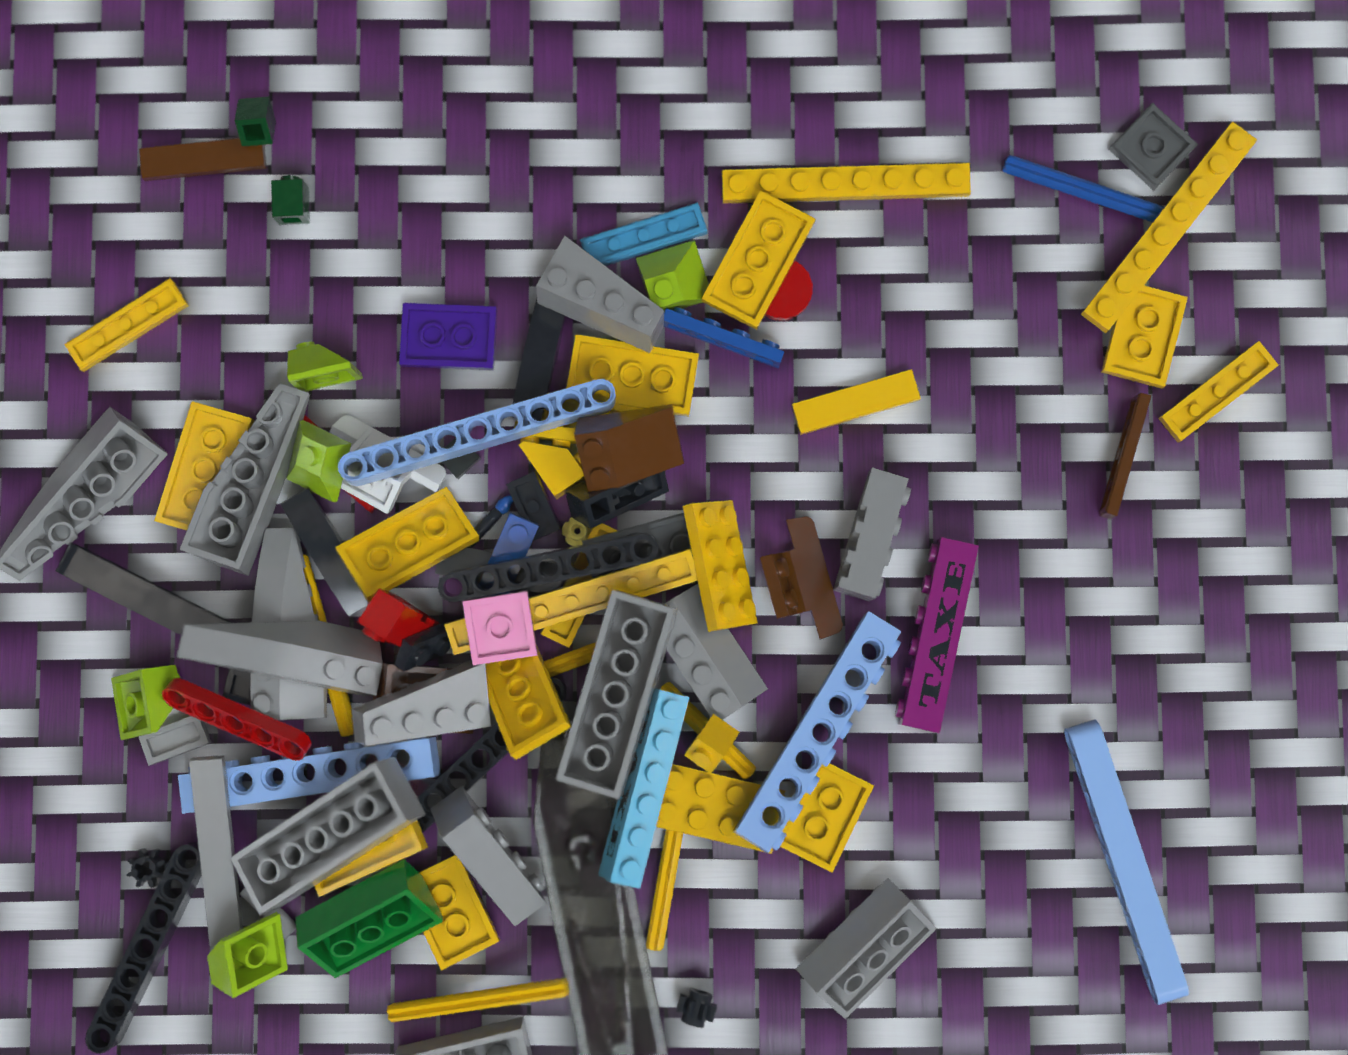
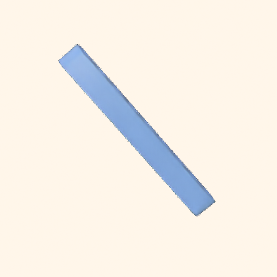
[338,379,616,486]
[1064,719,1189,1005]

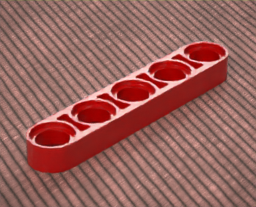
[162,678,312,761]

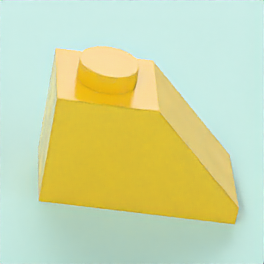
[519,441,585,499]
[684,714,740,774]

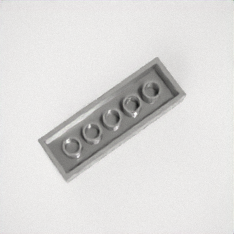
[556,590,678,799]
[230,757,426,915]

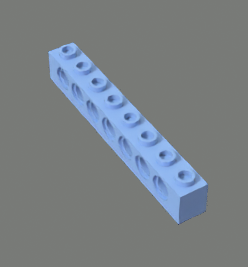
[733,611,901,853]
[178,737,441,814]

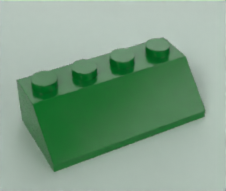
[296,859,443,978]

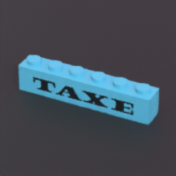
[598,689,689,889]

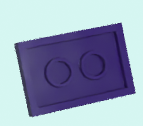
[399,303,497,370]

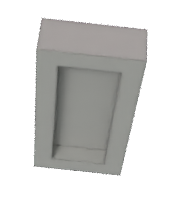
[139,716,212,766]

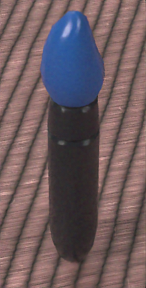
[467,495,514,548]

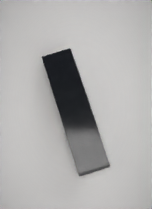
[511,299,566,421]
[281,487,370,616]

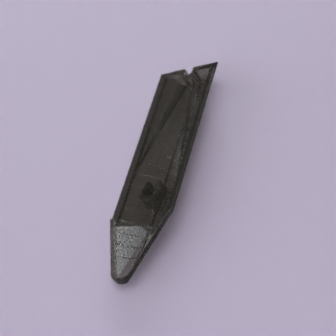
[532,715,669,1055]

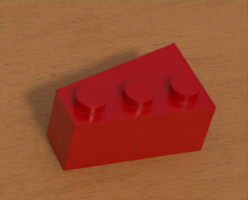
[357,588,440,647]

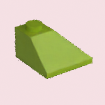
[636,240,709,313]
[287,342,363,392]
[286,420,351,502]
[111,665,181,740]
[207,912,288,998]

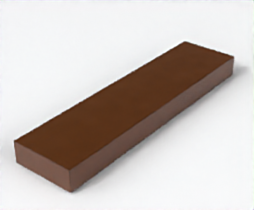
[139,138,267,181]
[1099,393,1151,519]

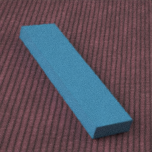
[580,203,707,266]

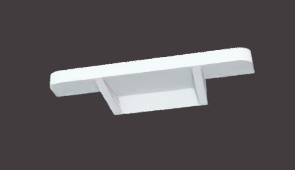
[329,415,446,514]

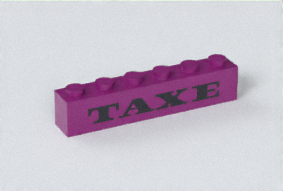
[895,537,979,733]

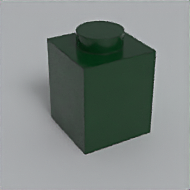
[234,97,276,147]
[271,175,310,225]

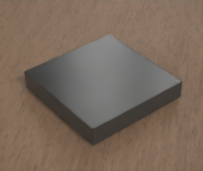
[1108,103,1198,191]

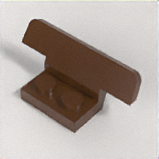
[760,516,843,640]

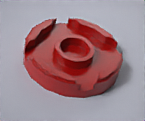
[765,261,813,321]

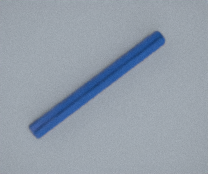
[1003,155,1164,222]

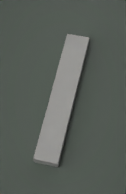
[189,756,243,946]

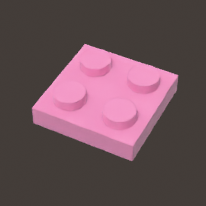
[462,590,538,665]

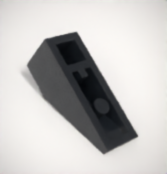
[565,471,669,529]

